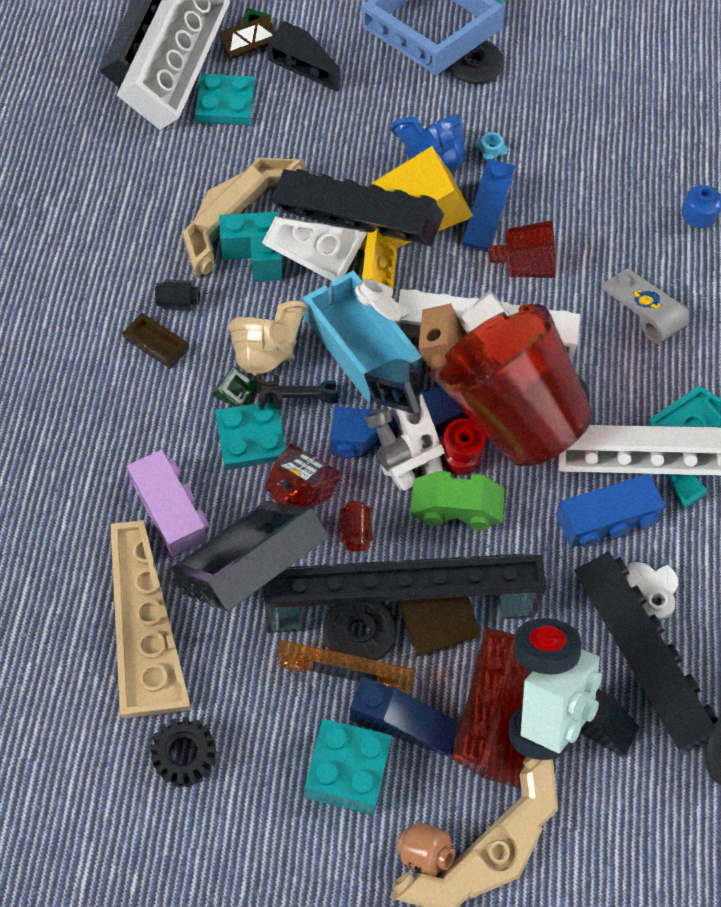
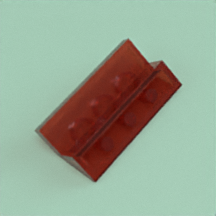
[452,626,533,788]

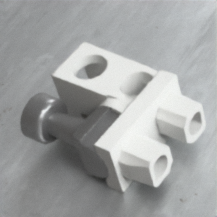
[365,394,445,490]

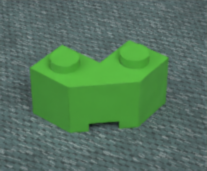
[411,471,504,530]

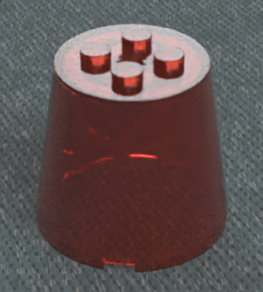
[435,304,593,466]

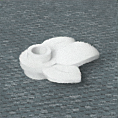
[355,279,410,322]
[627,562,678,620]

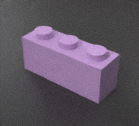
[127,450,209,557]

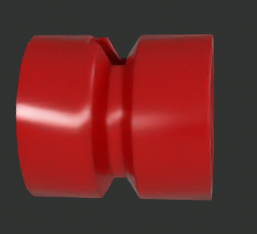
[441,419,486,475]

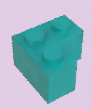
[219,212,282,282]

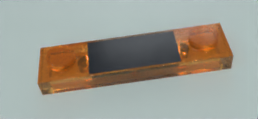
[277,640,416,693]

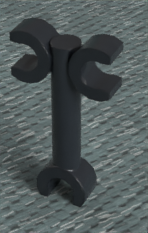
[256,375,338,410]

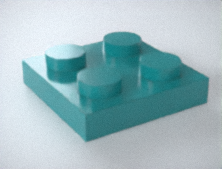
[195,73,255,125]
[215,403,287,470]

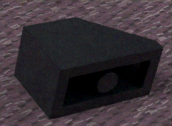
[580,689,640,758]

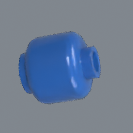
[681,185,721,228]

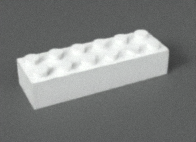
[117,0,230,130]

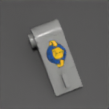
[601,268,689,344]

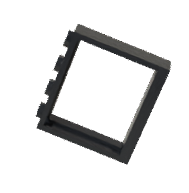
[170,501,330,612]

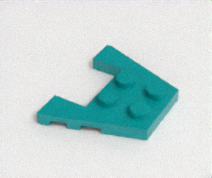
[648,386,721,511]

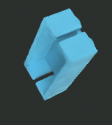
[302,270,423,404]

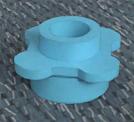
[475,132,508,160]

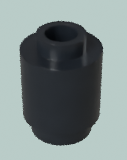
[155,280,201,311]

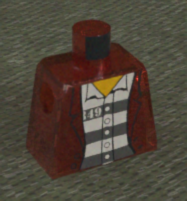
[265,443,342,507]

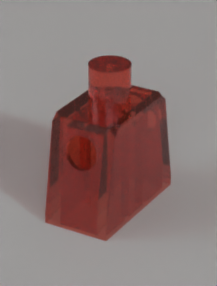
[489,221,556,278]

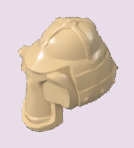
[227,301,307,376]

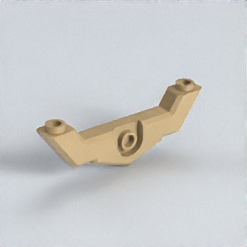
[182,158,305,278]
[389,757,558,907]

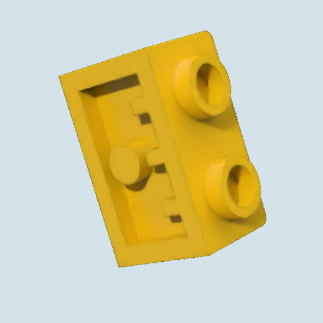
[362,230,397,296]

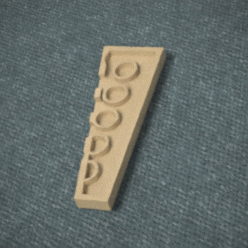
[111,520,191,719]

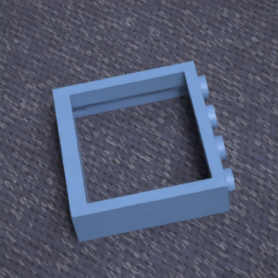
[361,0,504,75]

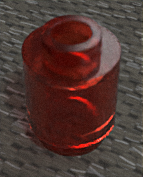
[339,501,373,552]

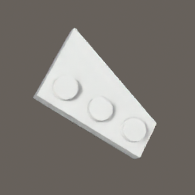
[262,216,367,281]

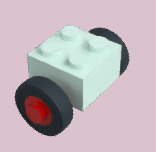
[508,618,602,760]

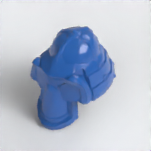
[390,114,466,172]

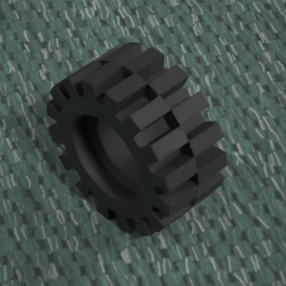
[150,717,217,788]

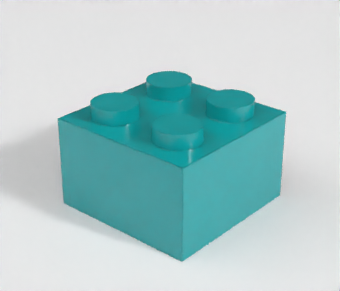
[304,719,392,816]

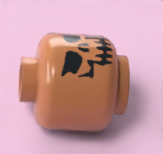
[397,822,455,877]

